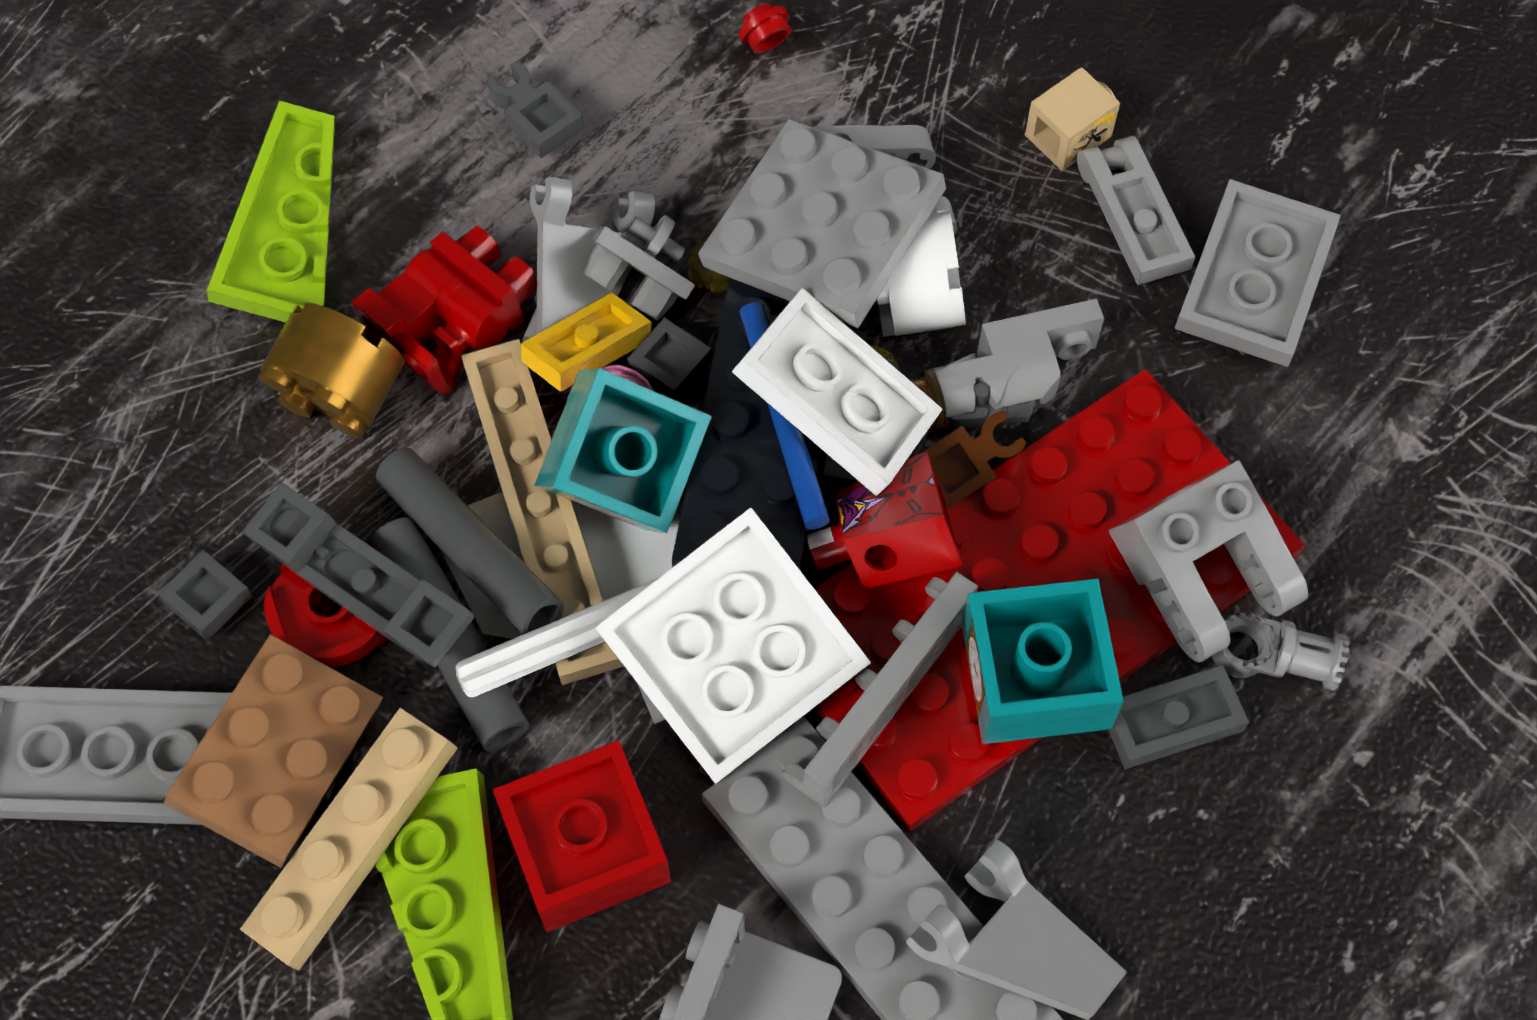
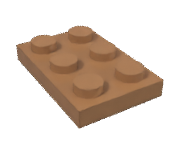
[164,634,383,868]

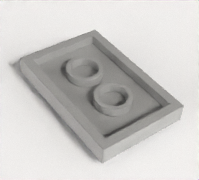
[1175,179,1341,367]

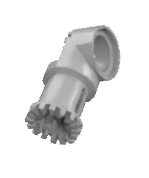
[1212,613,1350,691]

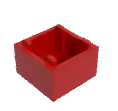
[492,740,671,933]

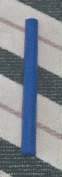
[739,302,830,530]

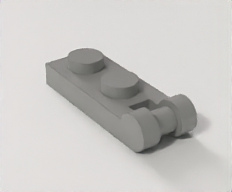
[1077,136,1195,285]

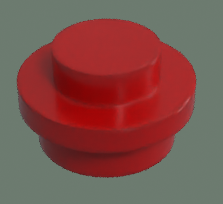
[738,3,792,54]

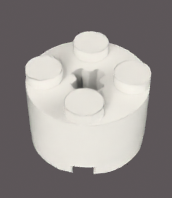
[877,209,966,337]

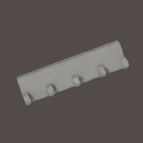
[781,572,978,807]

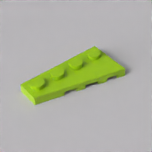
[207,101,335,322]
[375,768,513,1020]

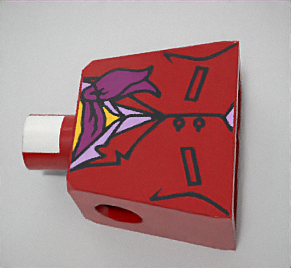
[807,452,963,588]

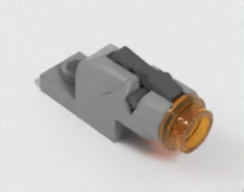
[909,299,1104,429]

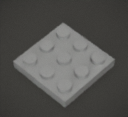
[698,119,946,328]

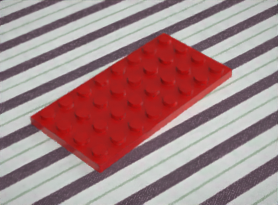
[813,369,1306,833]

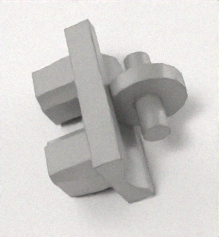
[583,215,695,321]

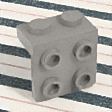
[659,904,842,1020]

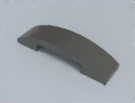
[242,483,475,668]

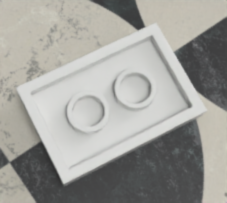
[732,288,942,496]

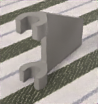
[530,177,655,334]
[906,840,1127,1020]

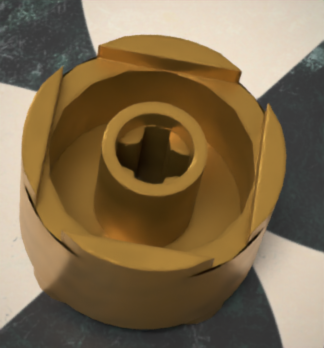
[258,303,405,439]

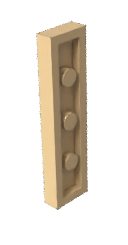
[240,708,458,970]

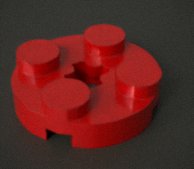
[264,564,388,668]

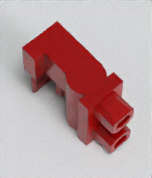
[352,225,537,395]

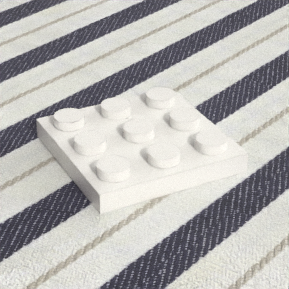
[595,508,871,784]

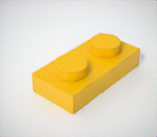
[521,292,651,392]

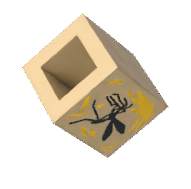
[1025,67,1120,172]

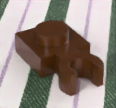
[920,411,1026,508]

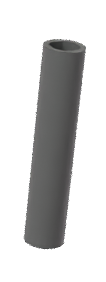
[376,448,564,635]
[370,518,529,751]

